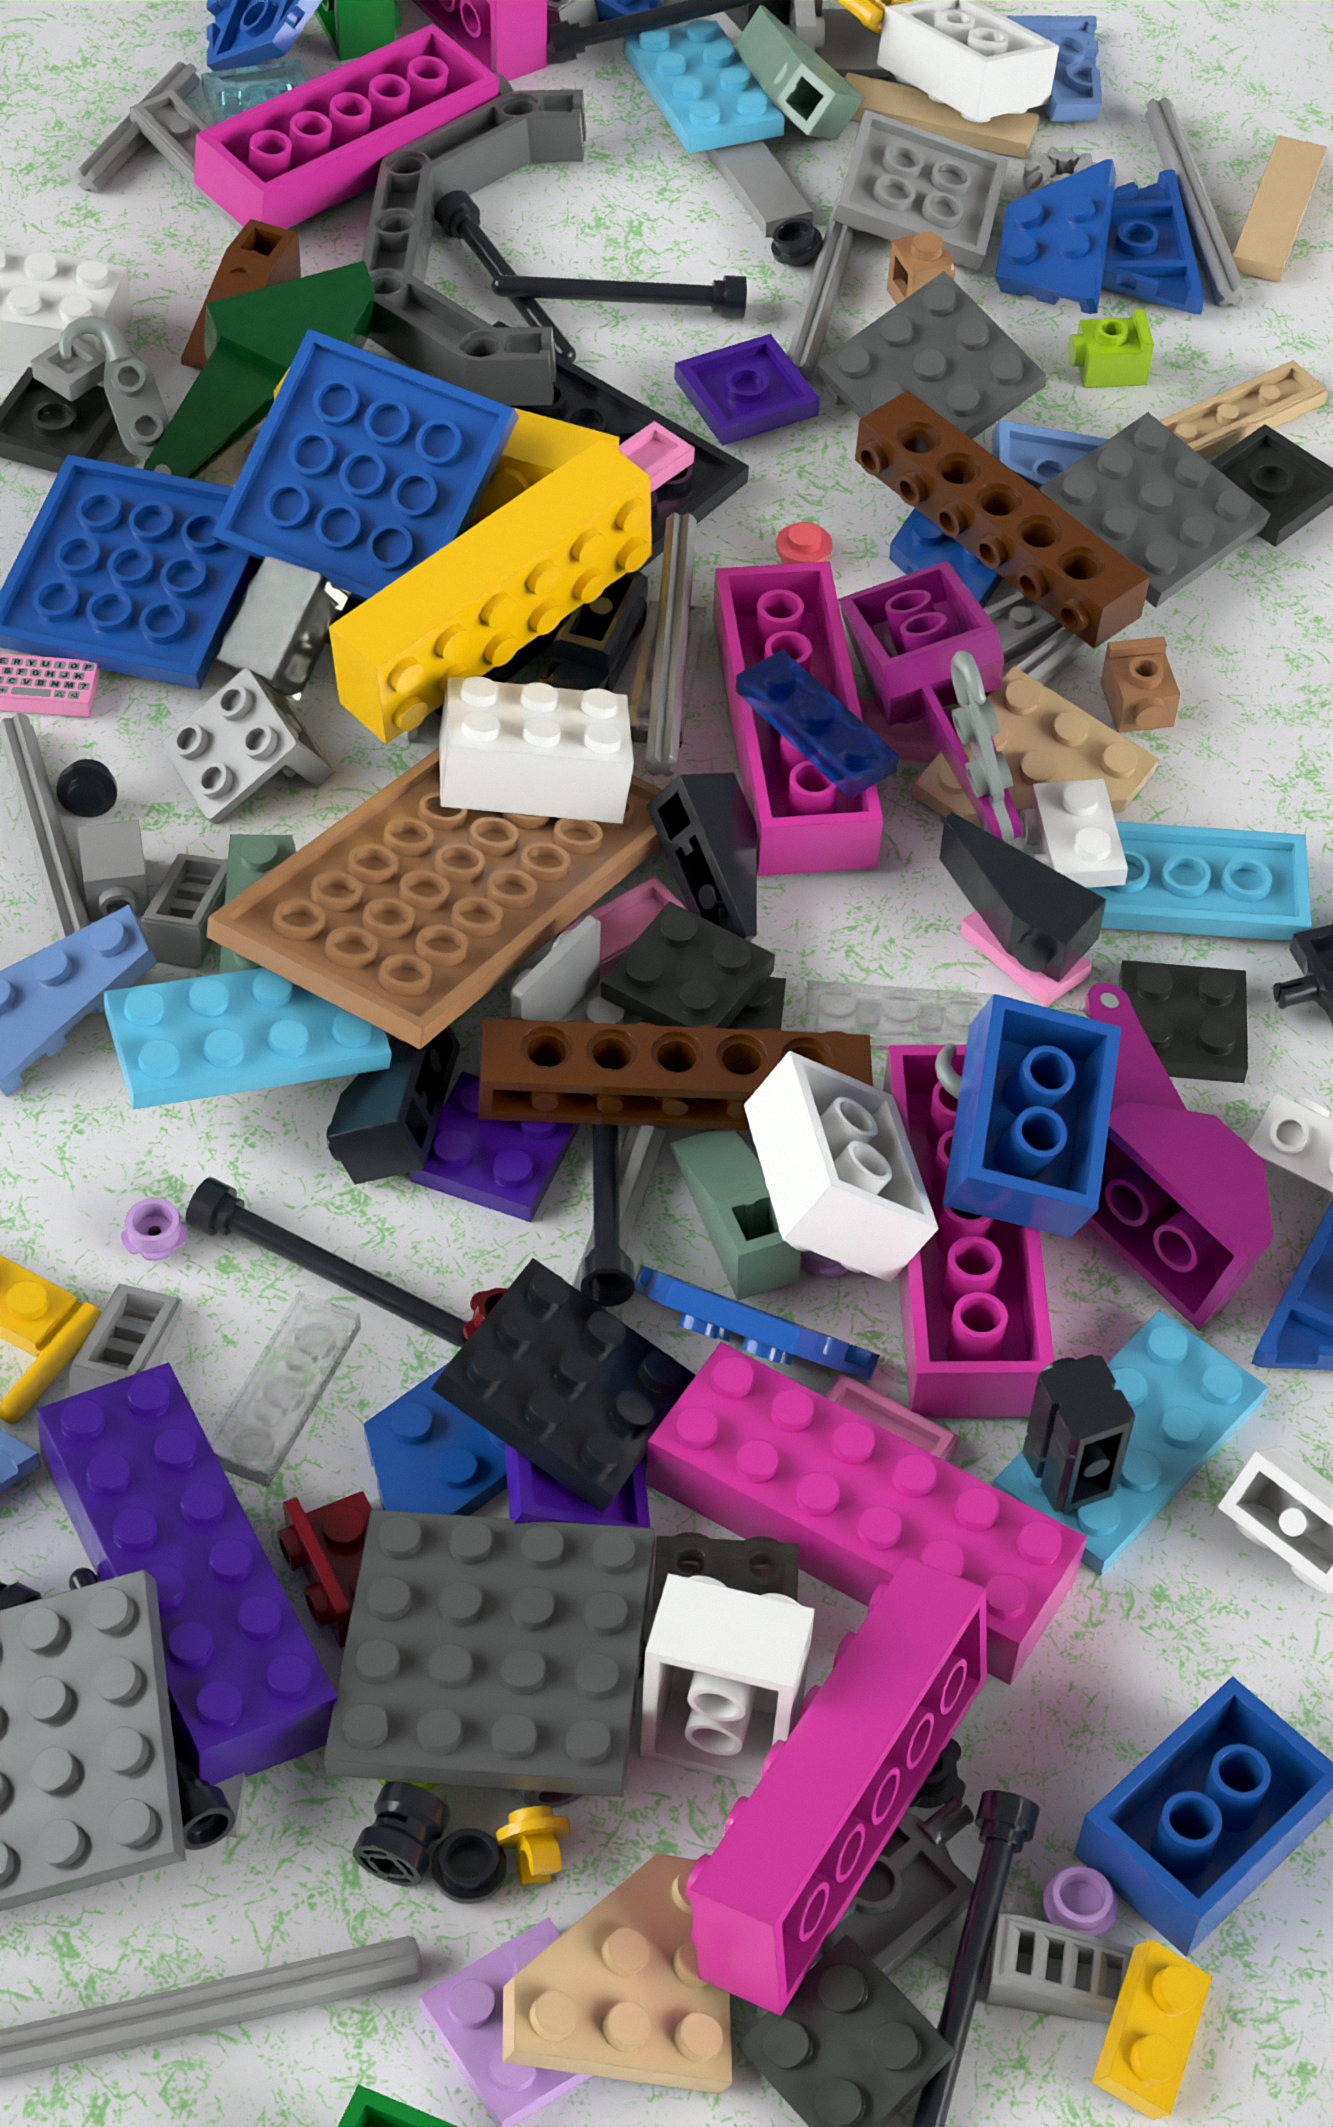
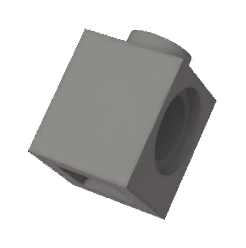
[77,819,150,922]

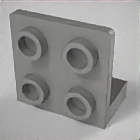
[789,0,891,78]
[161,667,335,824]
[509,915,649,1067]

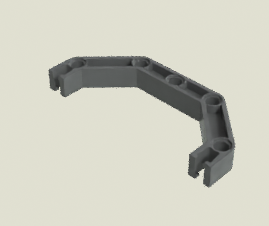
[361,89,587,406]

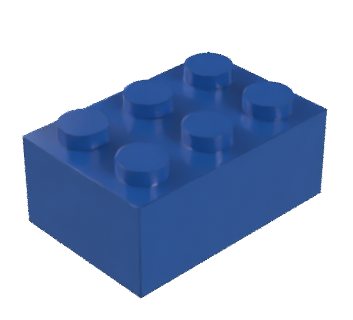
[943,994,1121,1238]
[1074,1676,1333,1957]

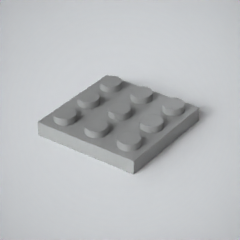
[832,109,1008,271]

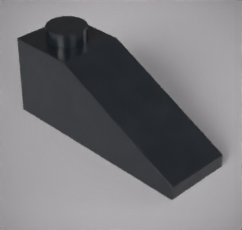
[646,772,757,941]
[939,812,1106,983]
[326,1025,461,1185]

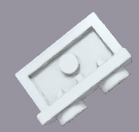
[1020,778,1128,888]
[1248,1092,1333,1195]

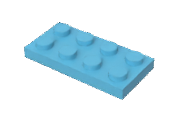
[623,19,784,154]
[1087,821,1312,941]
[104,967,392,1110]
[993,1310,1268,1576]

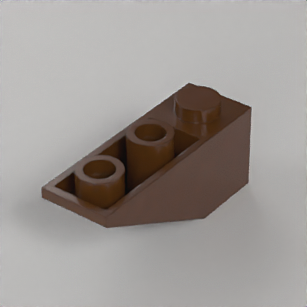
[181,219,301,371]

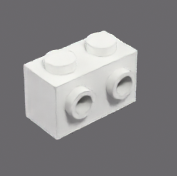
[1218,1446,1333,1594]

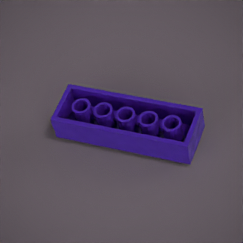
[37,1362,338,1786]

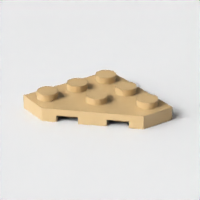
[911,665,1160,826]
[502,1853,732,2094]

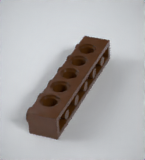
[855,390,1150,649]
[478,1017,873,1130]

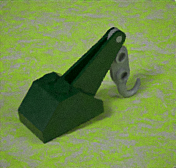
[59,261,375,479]

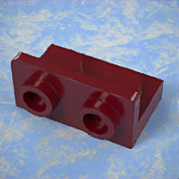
[277,1491,373,1649]

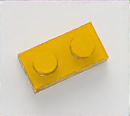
[1092,1939,1213,2120]

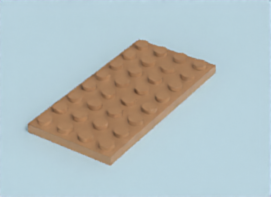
[206,748,662,1049]

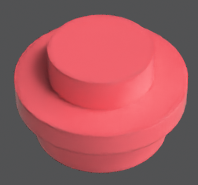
[776,522,832,564]

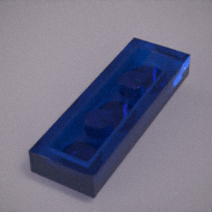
[735,650,899,798]

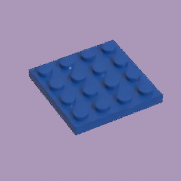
[211,328,519,602]
[0,454,259,690]

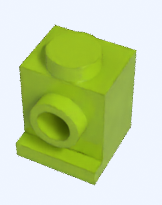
[1069,309,1154,388]

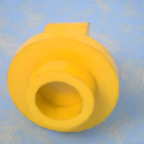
[496,1806,571,1886]

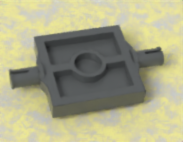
[820,1796,974,1977]

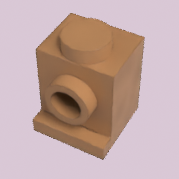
[887,231,955,305]
[1100,636,1180,733]

